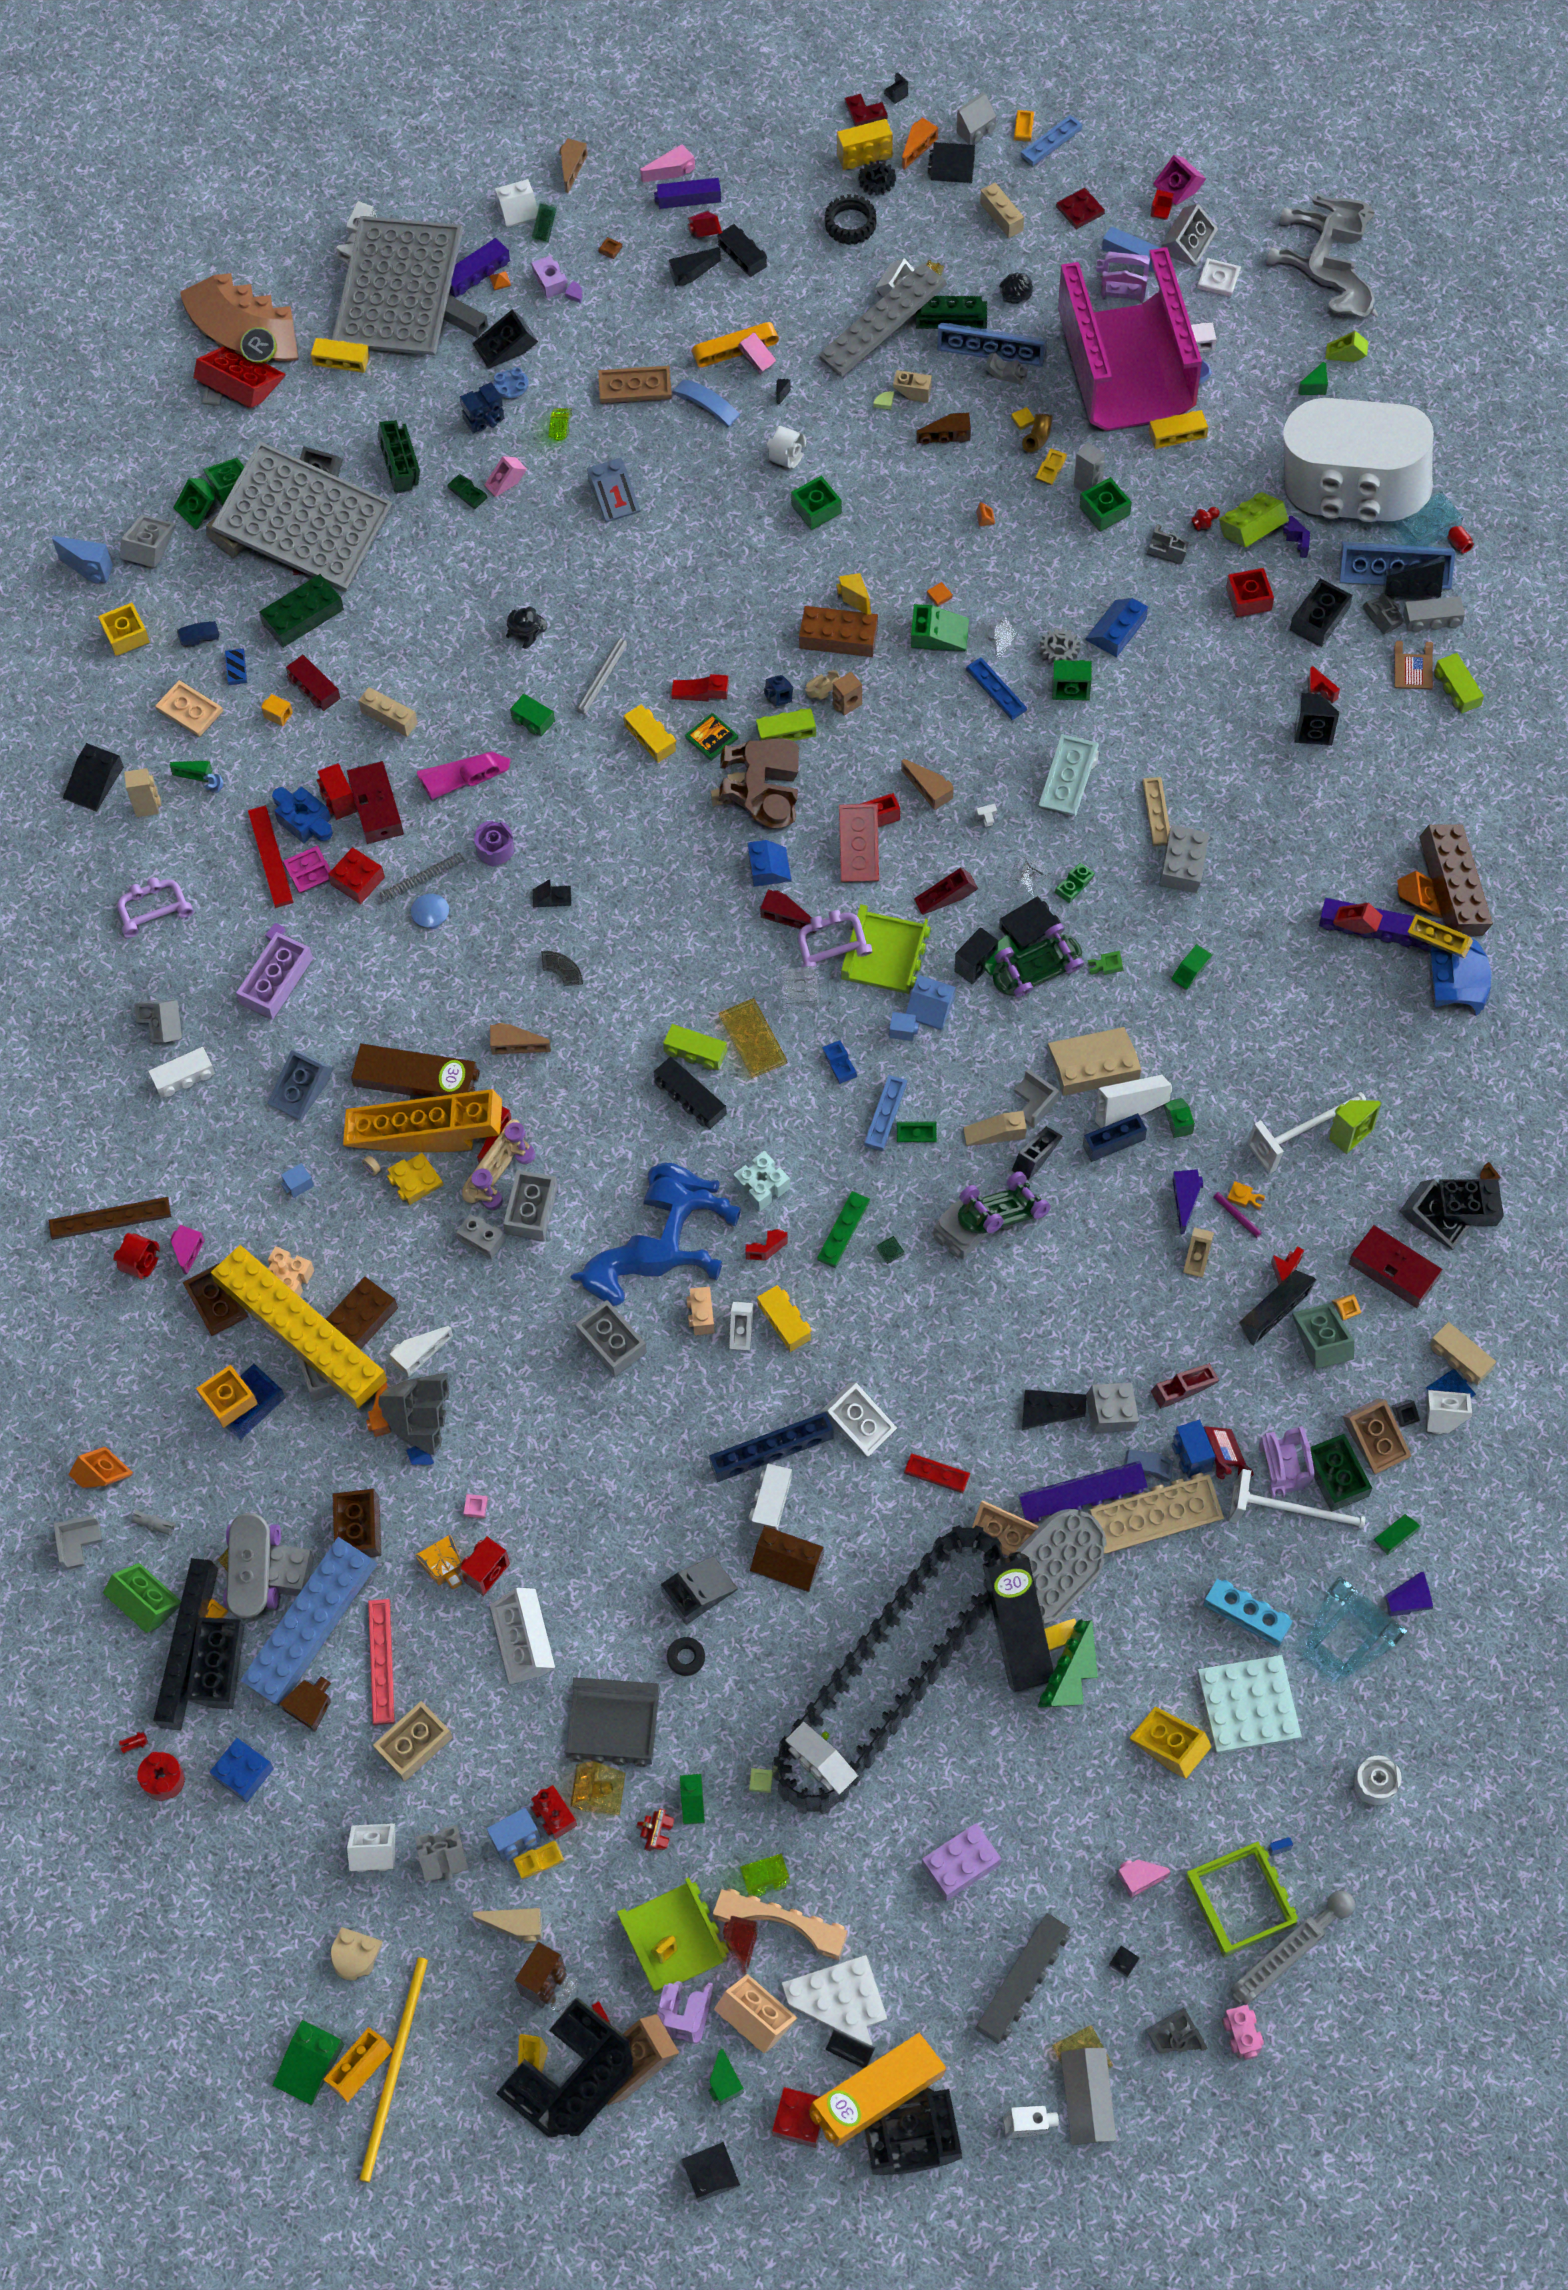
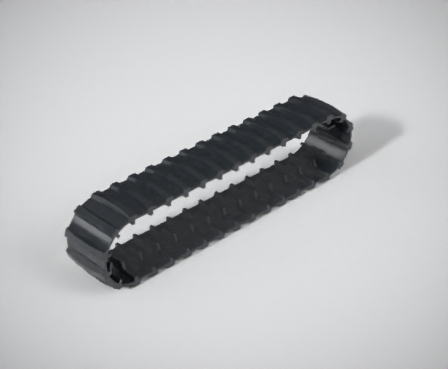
[772,1525,1006,1814]

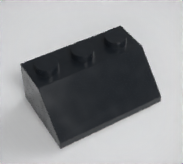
[1294,692,1339,746]

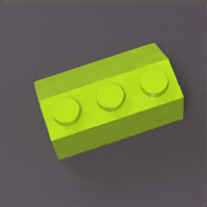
[1329,1100,1382,1154]

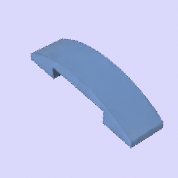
[672,380,740,427]

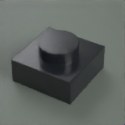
[1109,1945,1140,1978]

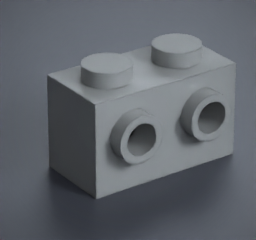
[456,1214,505,1260]

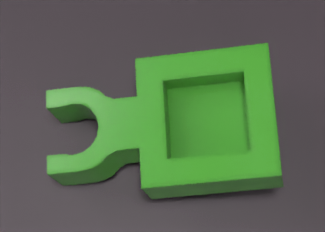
[1088,951,1124,975]

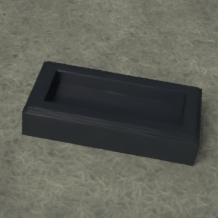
[825,2028,875,2069]

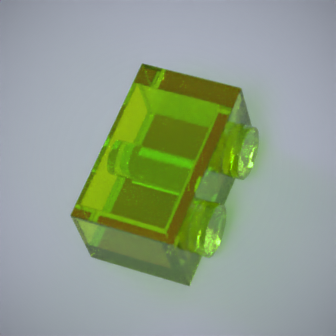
[740,1853,790,1897]

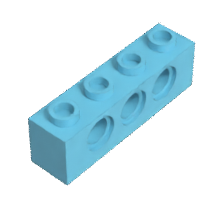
[1203,1578,1293,1648]

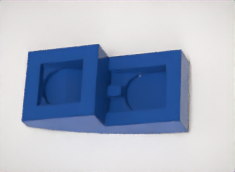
[822,1040,857,1084]

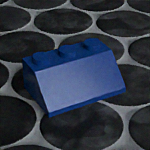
[1085,598,1148,658]

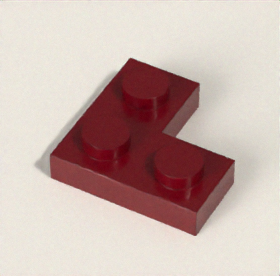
[845,94,888,127]

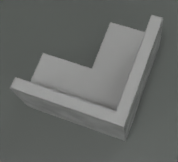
[134,1000,182,1042]
[1014,1069,1059,1129]
[54,1515,103,1571]

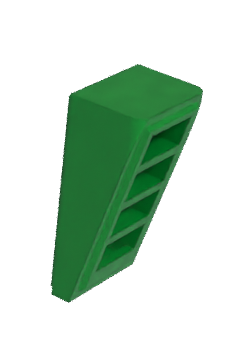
[169,761,213,783]

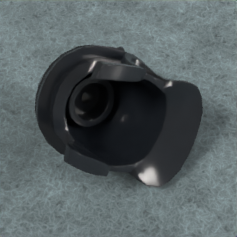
[506,606,547,649]

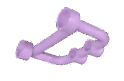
[117,877,194,938]
[798,910,873,974]

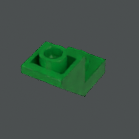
[1171,944,1213,989]

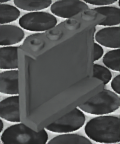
[565,1677,660,1767]

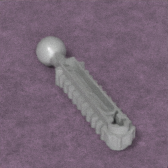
[1231,1890,1356,2005]

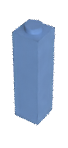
[1102,226,1160,272]

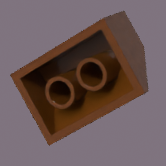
[333,1488,381,1558]
[750,1526,824,1592]

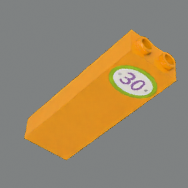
[809,2032,946,2148]

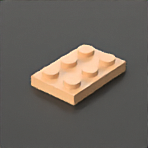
[155,680,223,737]

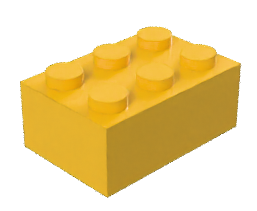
[837,119,893,170]

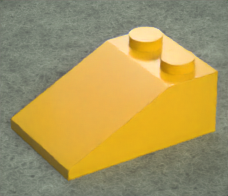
[1130,1706,1212,1779]

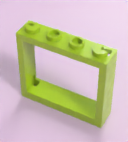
[1185,1841,1298,1958]

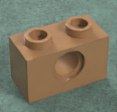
[832,672,862,716]

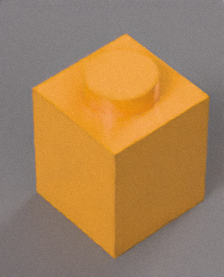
[261,694,293,727]

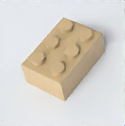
[373,1701,452,1782]

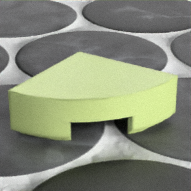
[873,391,894,410]

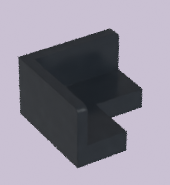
[954,927,999,985]

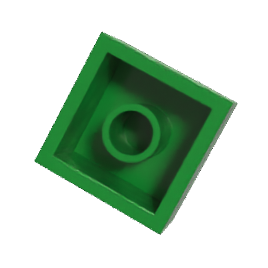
[791,475,842,530]
[1079,477,1132,532]
[1052,659,1092,701]

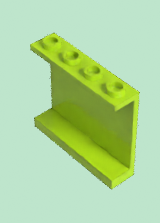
[617,1877,729,1996]

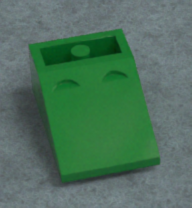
[911,604,969,651]

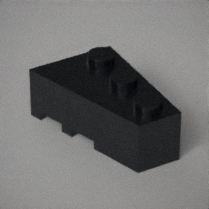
[1383,556,1445,598]

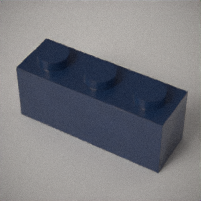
[1083,1113,1147,1162]

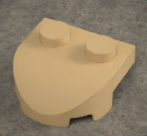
[331,1927,382,1980]

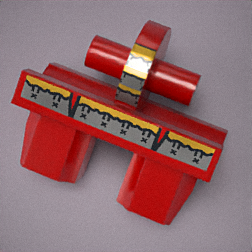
[636,1808,675,1851]

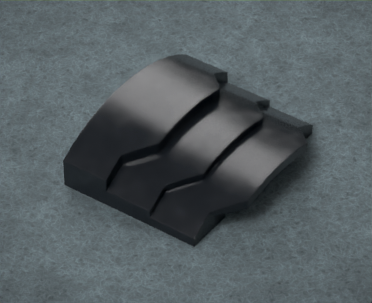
[864,2087,962,2175]

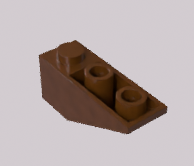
[916,412,971,444]

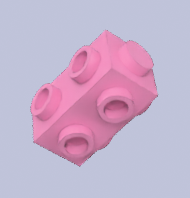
[1222,2004,1264,2060]

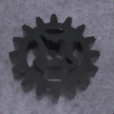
[858,160,896,195]

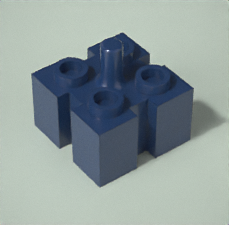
[460,382,505,433]

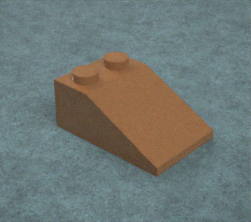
[1342,1398,1411,1474]

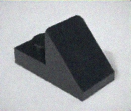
[533,880,572,908]

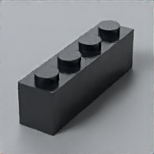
[654,1056,727,1129]

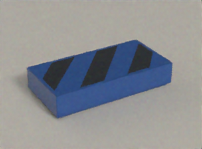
[225,648,247,685]

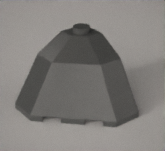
[378,1373,449,1455]

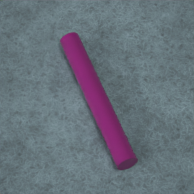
[1213,1192,1262,1238]

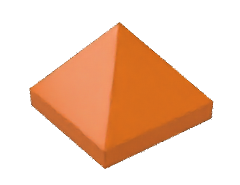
[489,271,511,291]

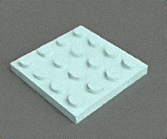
[1197,1655,1302,1754]

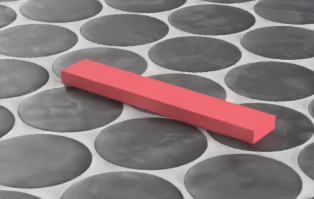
[368,1599,395,1725]

